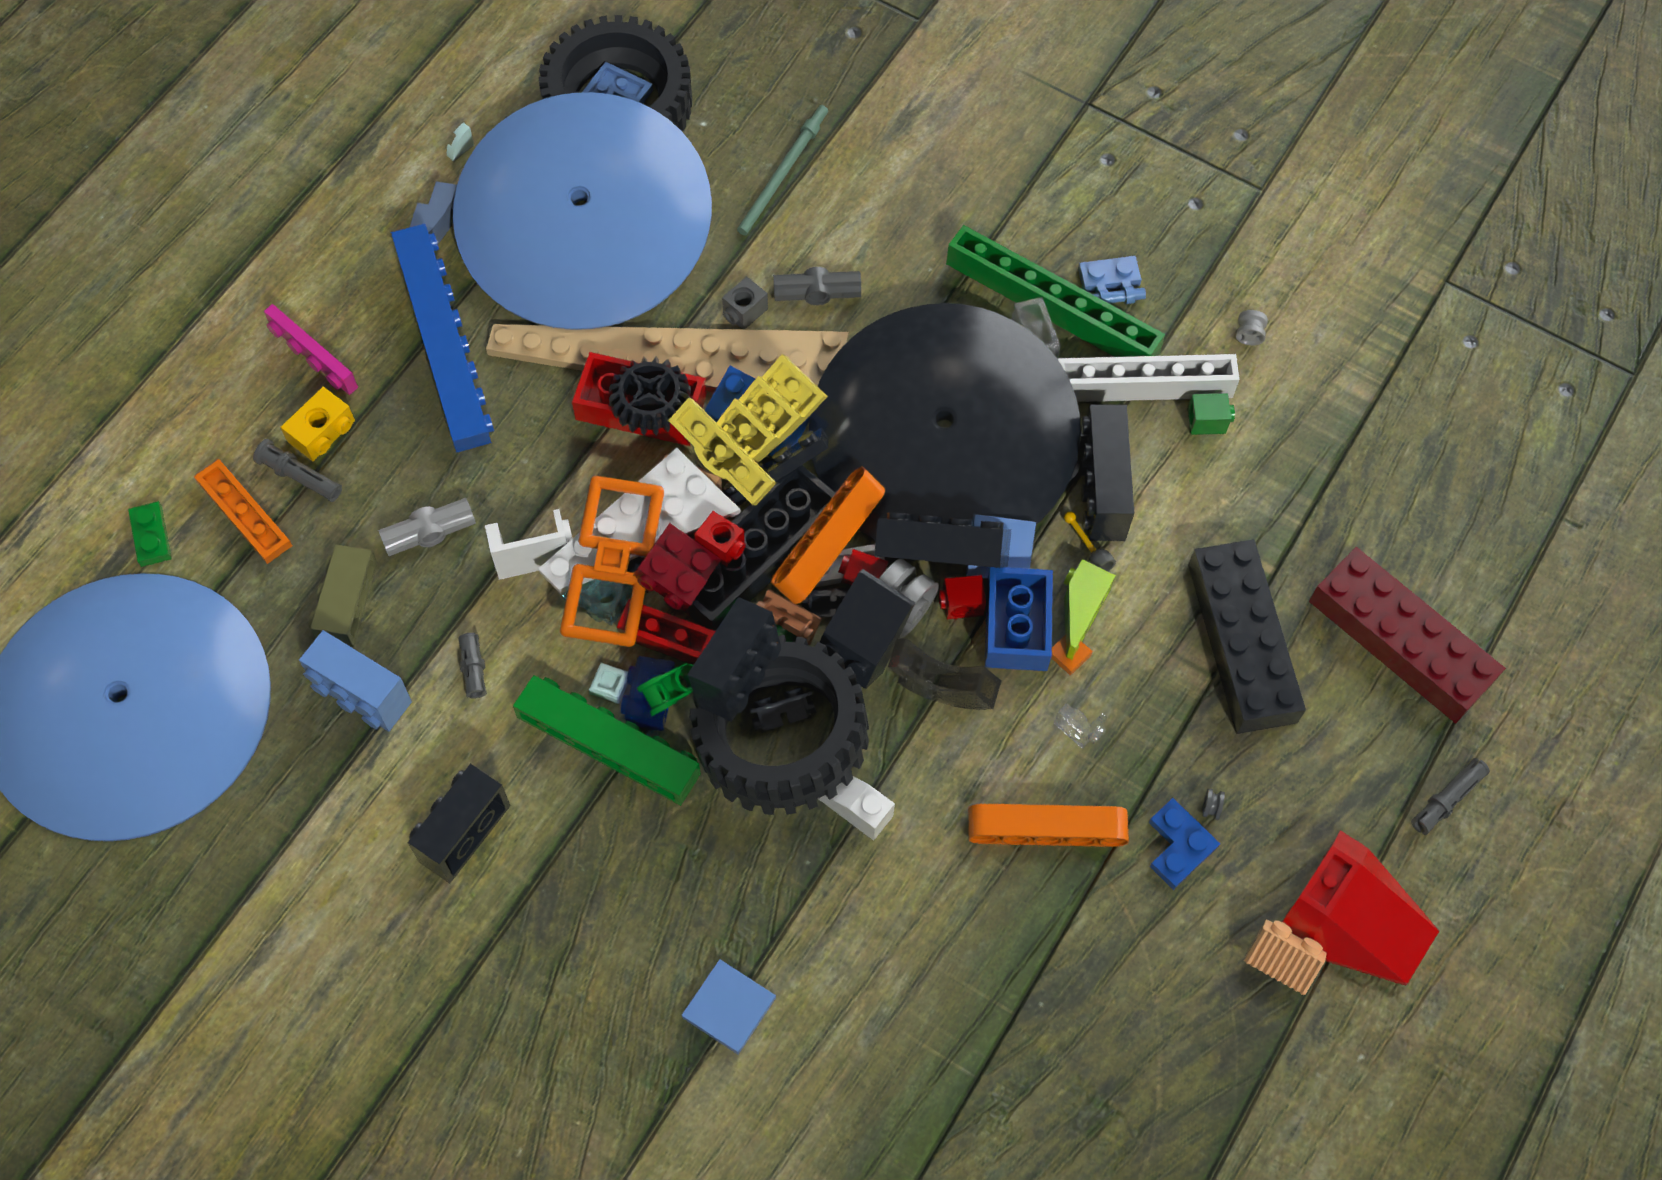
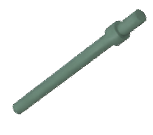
[737,105,828,236]

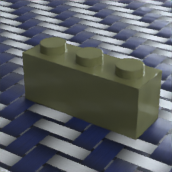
[308,544,378,647]

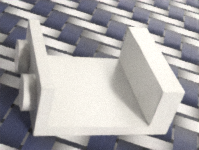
[485,509,572,580]

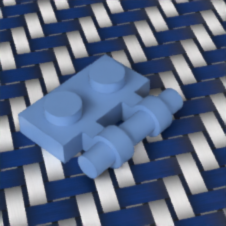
[1078,256,1146,304]

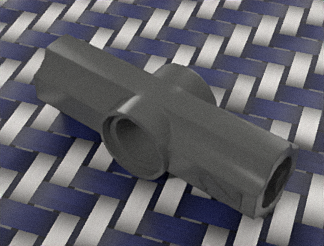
[773,267,861,305]

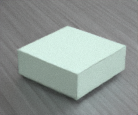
[589,663,631,704]

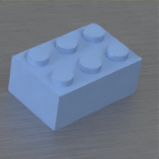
[299,630,412,732]

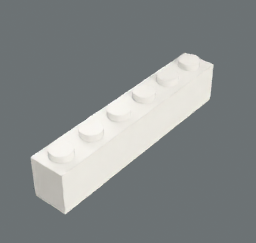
[1058,354,1240,402]

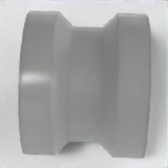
[1236,310,1268,346]

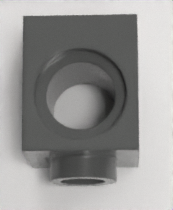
[722,276,768,330]

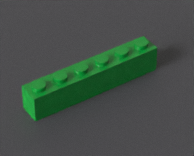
[513,675,701,806]

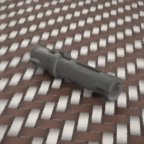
[1411,758,1490,835]

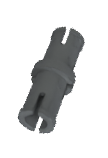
[458,633,487,699]

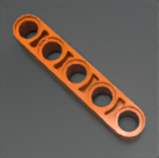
[771,467,885,604]
[968,804,1129,847]

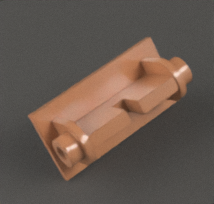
[756,589,822,645]

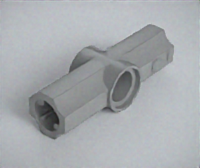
[378,498,476,556]

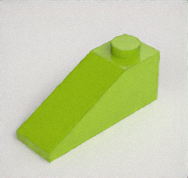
[1064,559,1116,660]

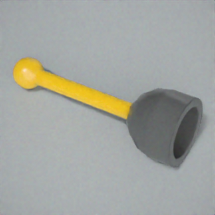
[1064,511,1116,572]

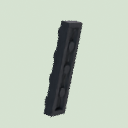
[722,428,828,506]

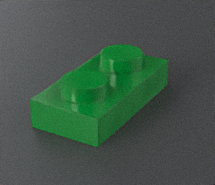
[128,501,172,567]

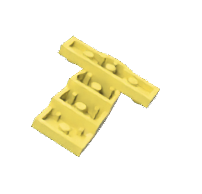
[669,354,828,505]

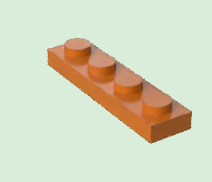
[194,459,292,564]

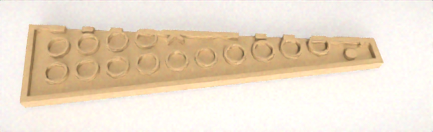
[486,324,849,393]

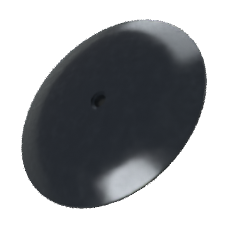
[809,303,1081,541]

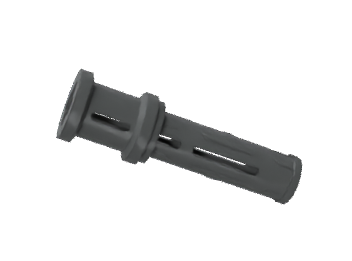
[253,439,342,502]

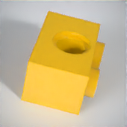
[280,387,355,461]

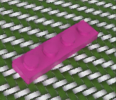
[264,304,358,395]

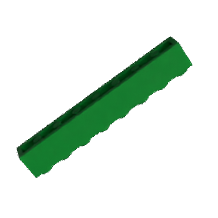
[946,225,1165,357]

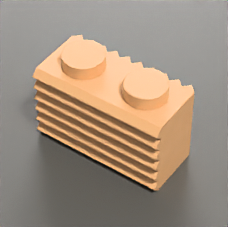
[1244,919,1327,995]

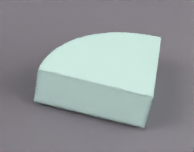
[447,122,474,162]

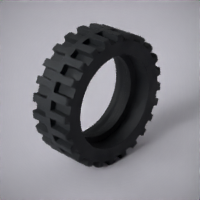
[689,635,869,815]

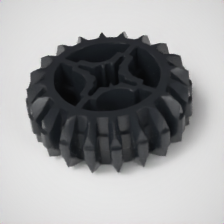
[609,356,691,436]

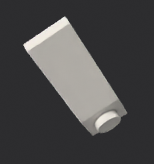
[819,776,895,841]

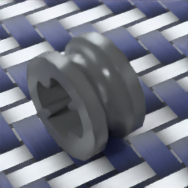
[1202,788,1225,820]

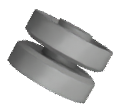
[879,558,939,640]

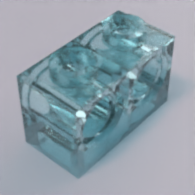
[561,579,632,626]

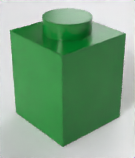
[1187,393,1235,435]

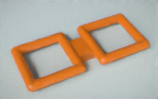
[560,476,664,647]

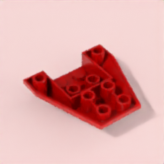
[1281,830,1439,986]

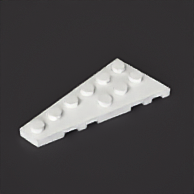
[538,448,741,594]

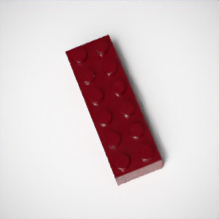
[1309,547,1506,724]

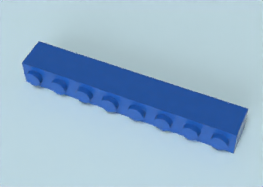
[391,224,494,452]

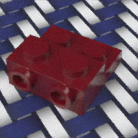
[633,523,721,611]

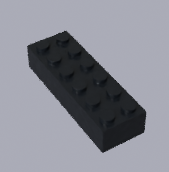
[685,465,835,631]
[1188,539,1306,734]

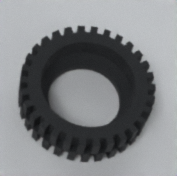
[539,15,692,131]

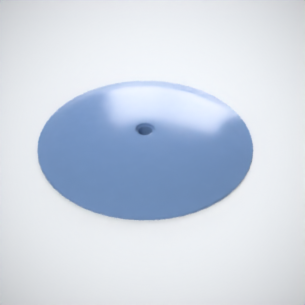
[453,92,712,330]
[0,573,271,841]

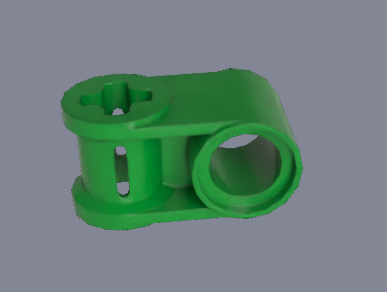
[636,664,693,716]

